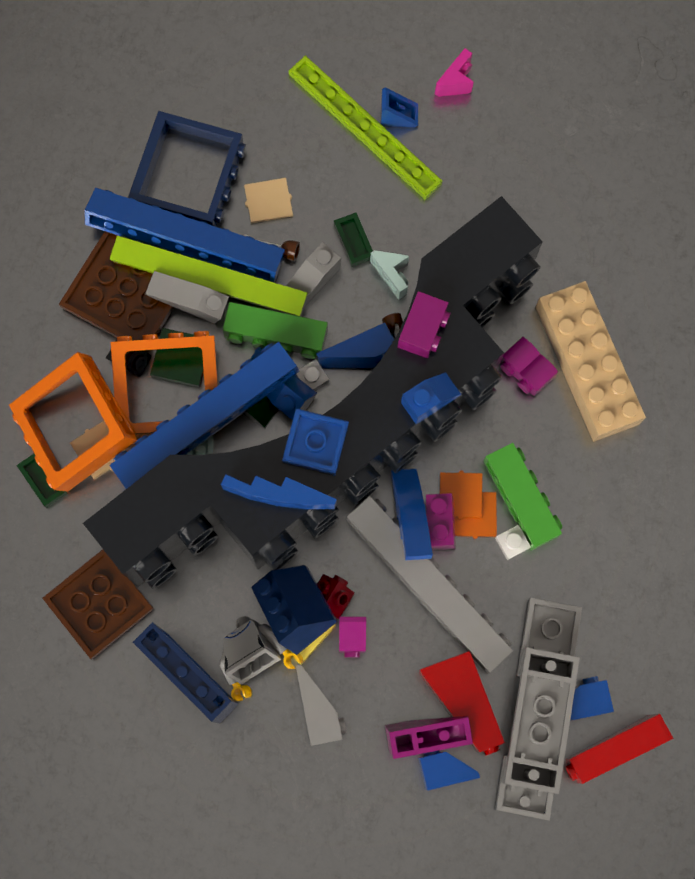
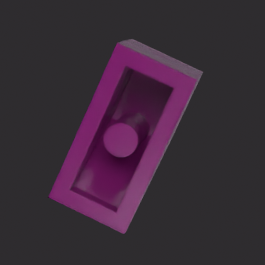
[339,616,366,658]

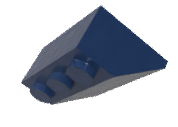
[251,565,337,655]

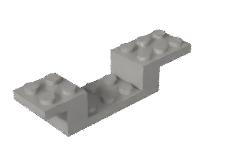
[495,598,582,821]

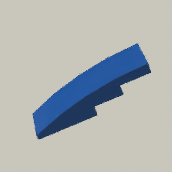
[391,469,433,561]
[221,474,337,509]

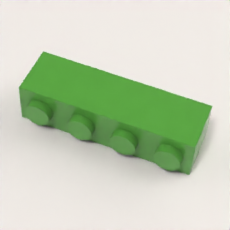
[223,302,328,359]
[483,443,562,551]

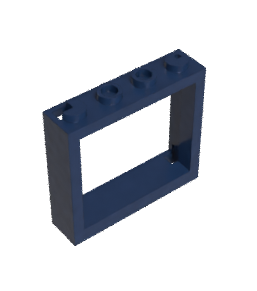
[128,111,246,227]
[133,622,238,724]

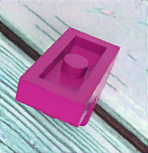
[435,48,474,97]

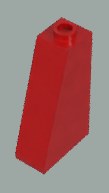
[419,651,505,756]
[565,714,674,784]

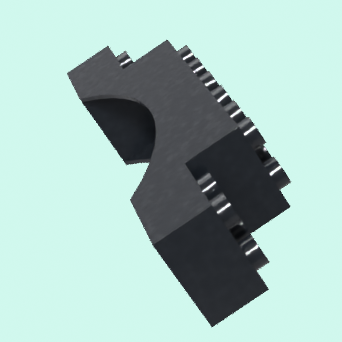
[83,196,543,589]

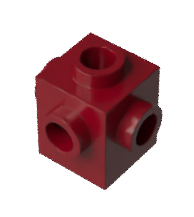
[317,574,355,620]

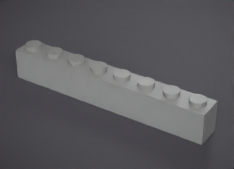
[347,496,513,674]

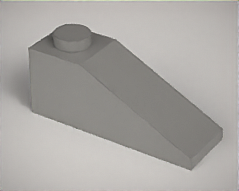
[285,242,341,314]
[145,271,229,323]
[296,665,347,746]

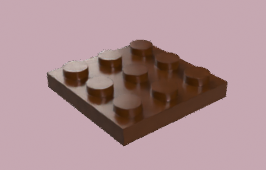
[42,549,154,660]

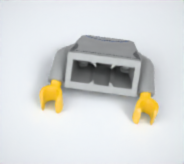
[219,616,303,701]

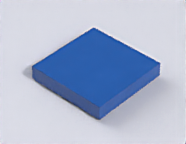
[282,408,349,475]

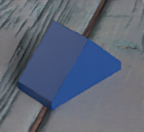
[381,87,418,127]

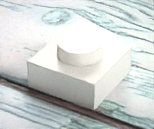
[295,359,329,391]
[495,525,531,560]

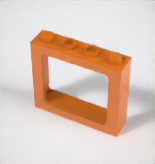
[111,331,218,434]
[9,352,138,492]

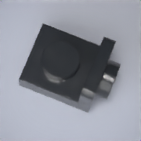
[106,339,151,377]

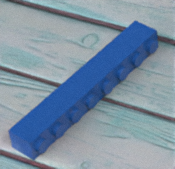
[85,187,285,283]
[109,342,300,489]

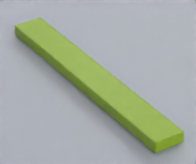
[289,55,443,200]
[110,236,308,317]

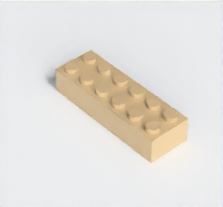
[535,281,646,442]

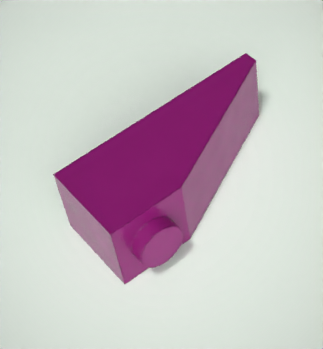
[385,716,473,759]

